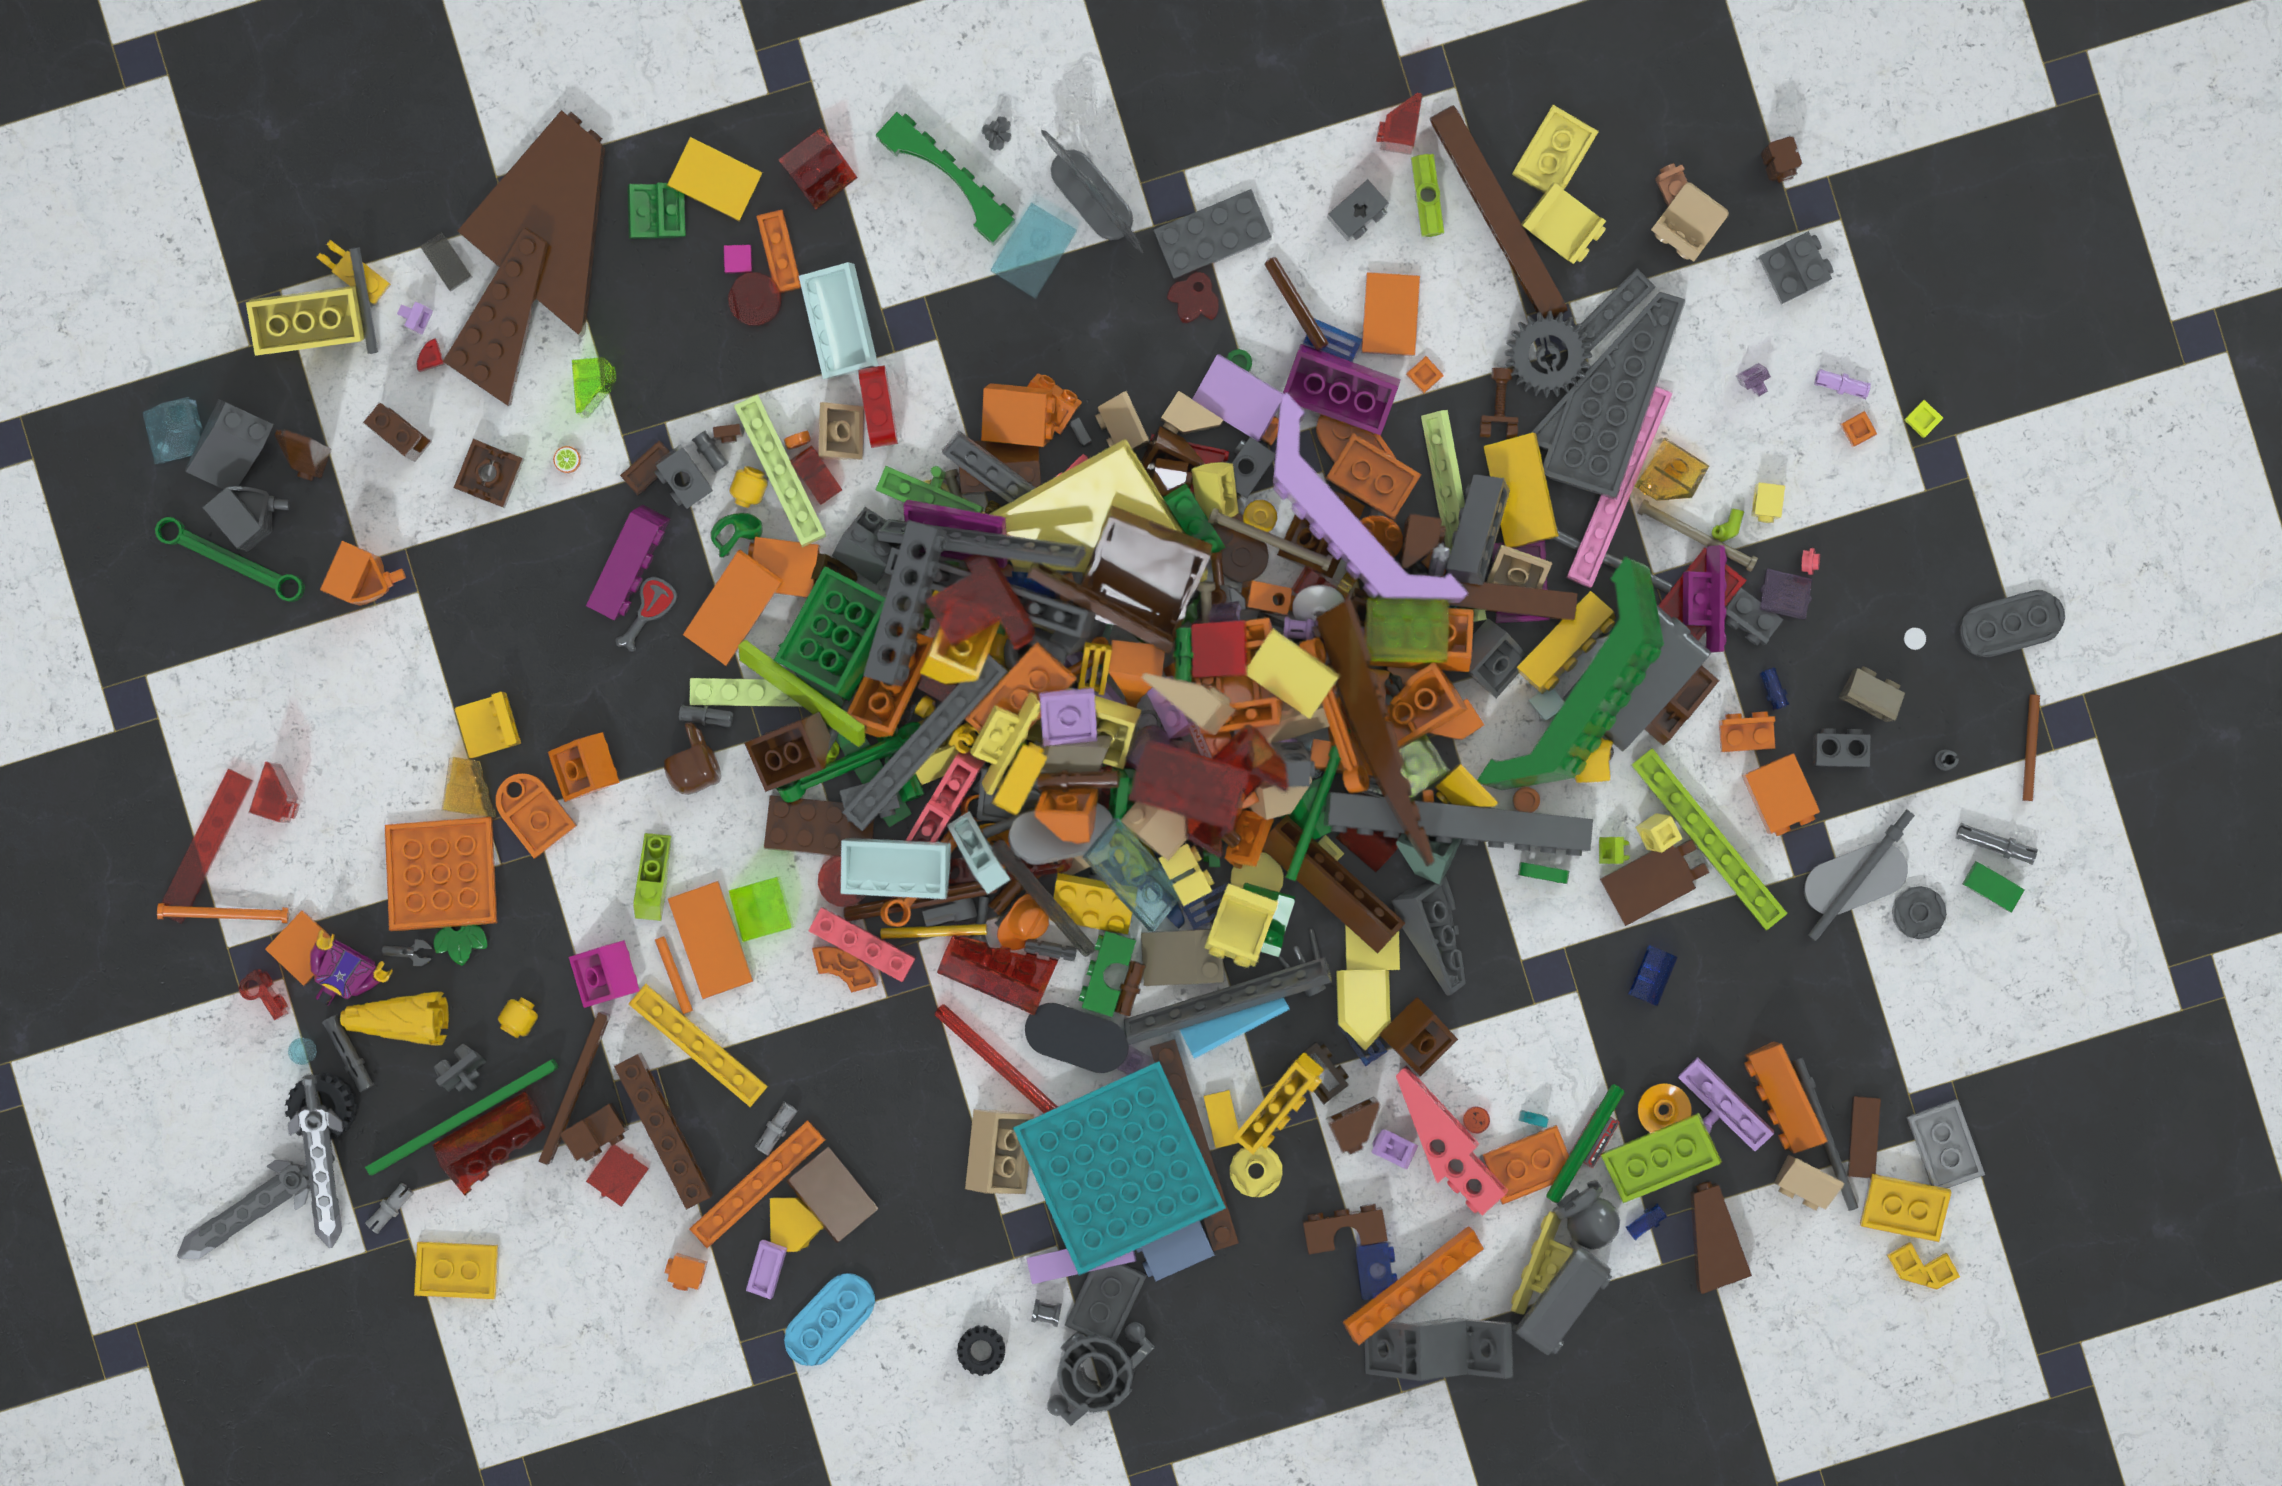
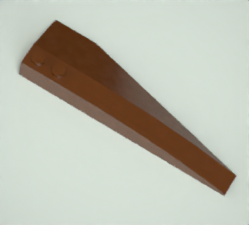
[1311,598,1435,866]

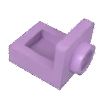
[1372,1129,1419,1169]

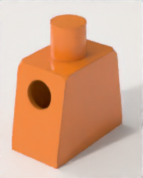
[1238,580,1296,616]

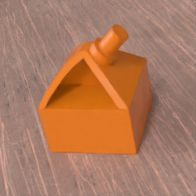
[320,541,406,606]
[1109,640,1165,708]

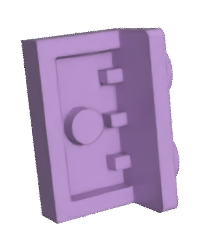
[1147,676,1195,739]

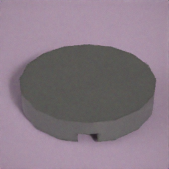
[1892,886,1947,939]

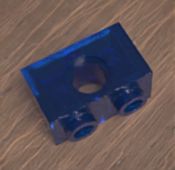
[1355,1241,1397,1300]

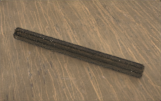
[992,840,1095,957]

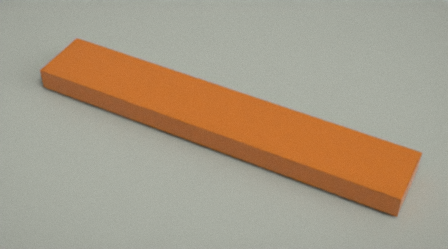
[689,1120,826,1248]

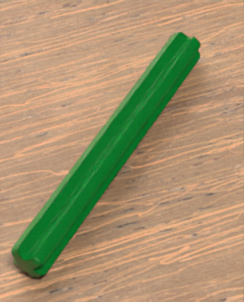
[1546,1084,1624,1203]

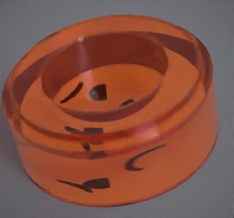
[1463,1106,1490,1133]

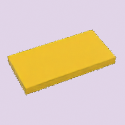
[1484,433,1558,549]

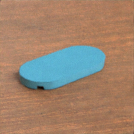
[784,1273,875,1366]

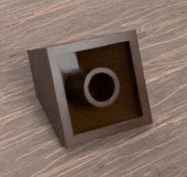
[1141,426,1204,497]

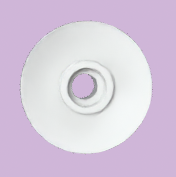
[1292,585,1345,621]

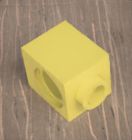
[1751,482,1785,523]
[1636,813,1683,853]

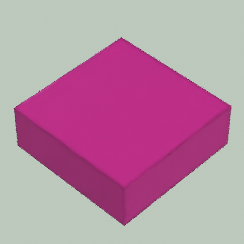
[724,245,752,273]

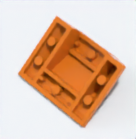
[1191,618,1283,735]

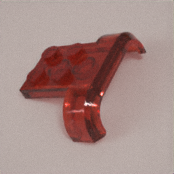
[925,554,1035,650]

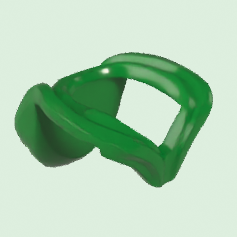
[710,513,763,558]

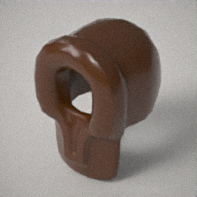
[664,722,721,795]

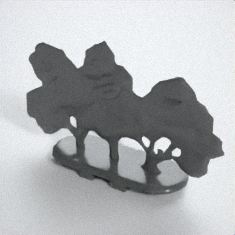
[1041,130,1143,254]

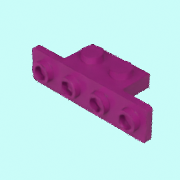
[1683,545,1727,653]

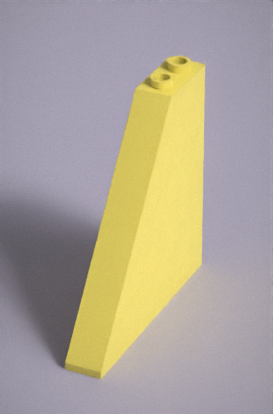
[989,439,1208,582]

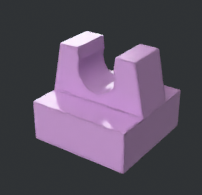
[397,302,433,335]

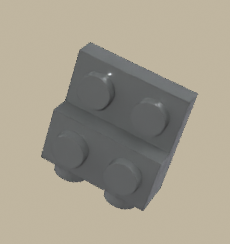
[1758,231,1834,305]

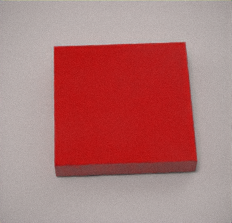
[1192,621,1248,679]

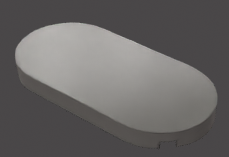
[1008,803,1114,864]
[1804,843,1908,915]

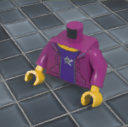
[310,930,393,1006]

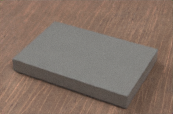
[1906,1099,1985,1189]

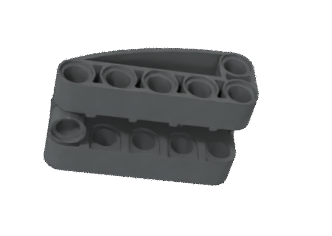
[1563,604,1712,752]

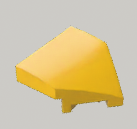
[770,1197,824,1252]

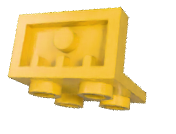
[455,692,521,758]

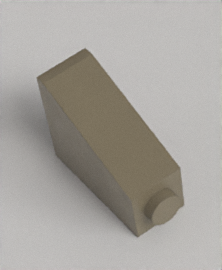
[1034,735,1113,773]

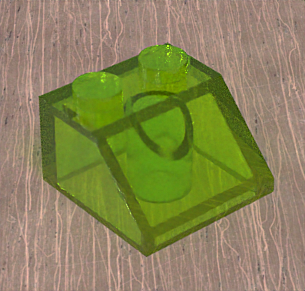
[572,357,616,418]
[729,876,794,942]

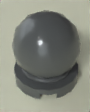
[1553,1180,1620,1249]

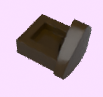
[811,553,858,582]

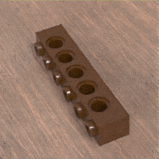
[614,1053,713,1210]

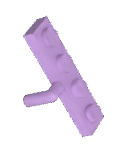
[1678,1057,1774,1151]

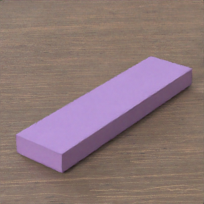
[1027,1249,1136,1284]

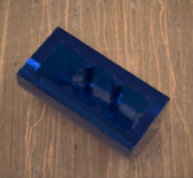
[1628,945,1678,1007]

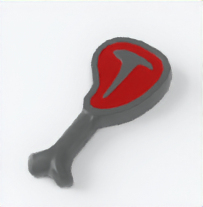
[615,577,678,651]

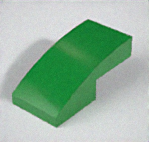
[1962,861,2025,913]

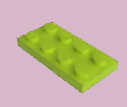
[1601,1113,1722,1203]

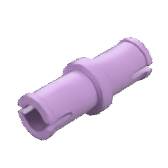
[1814,368,1871,399]

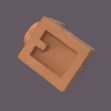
[1655,163,1688,207]

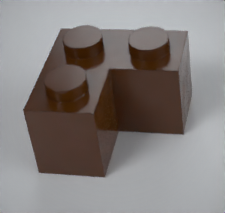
[560,1103,629,1162]

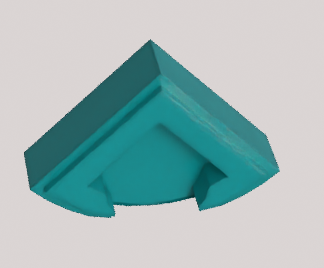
[1518,1110,1549,1128]

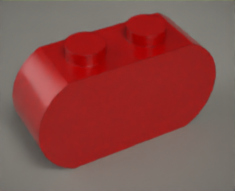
[858,365,898,448]

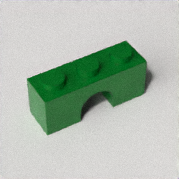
[1079,931,1136,1017]

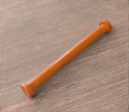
[157,903,289,923]

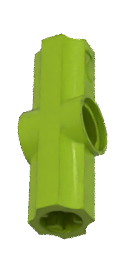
[1411,154,1444,237]

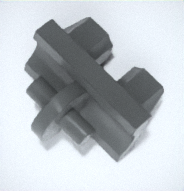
[434,1044,486,1092]

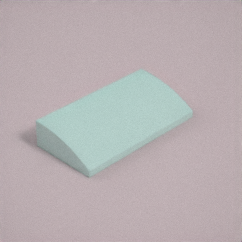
[799,262,878,379]
[841,838,951,899]

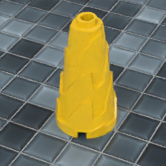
[340,992,449,1046]

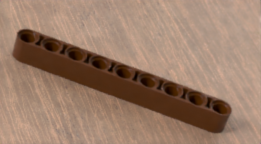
[1429,105,1568,318]

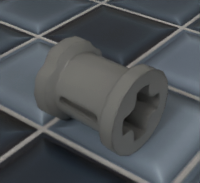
[1031,1299,1062,1327]

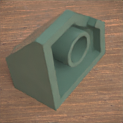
[1396,834,1461,884]

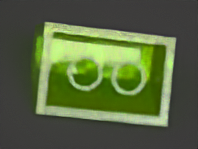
[1366,598,1449,663]

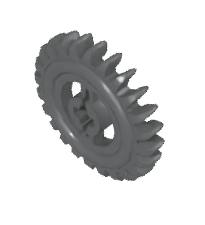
[1504,311,1592,398]

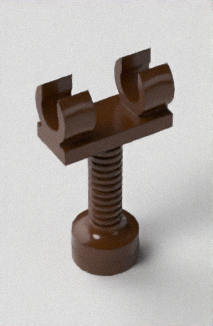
[1480,368,1518,439]

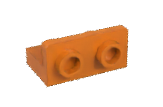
[1027,374,1082,435]
[1719,712,1775,752]
[1225,810,1274,869]

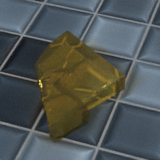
[441,757,496,818]

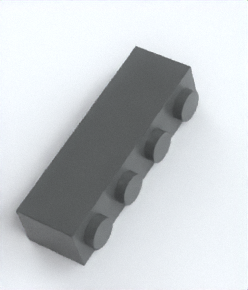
[1445,475,1510,585]

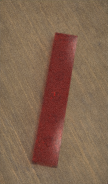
[162,769,254,924]

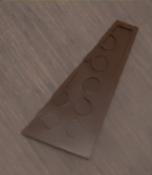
[443,228,549,406]

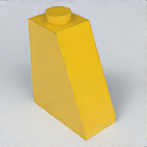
[991,743,1047,815]

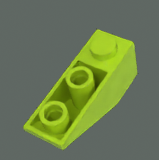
[633,833,671,921]

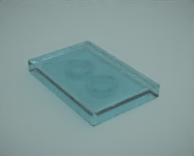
[990,203,1077,299]

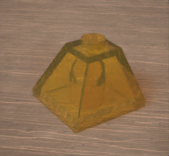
[1634,438,1709,501]

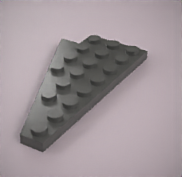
[1531,292,1686,500]

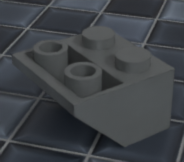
[832,507,901,585]

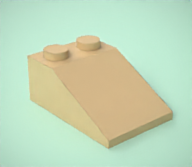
[1141,674,1235,735]

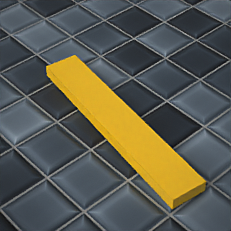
[629,983,768,1107]

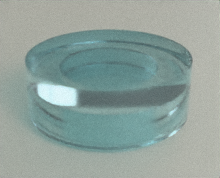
[288,1038,317,1065]

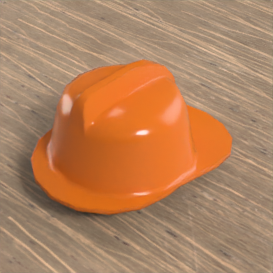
[997,893,1049,950]

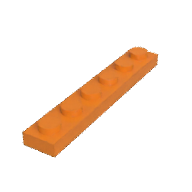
[1343,1226,1484,1345]

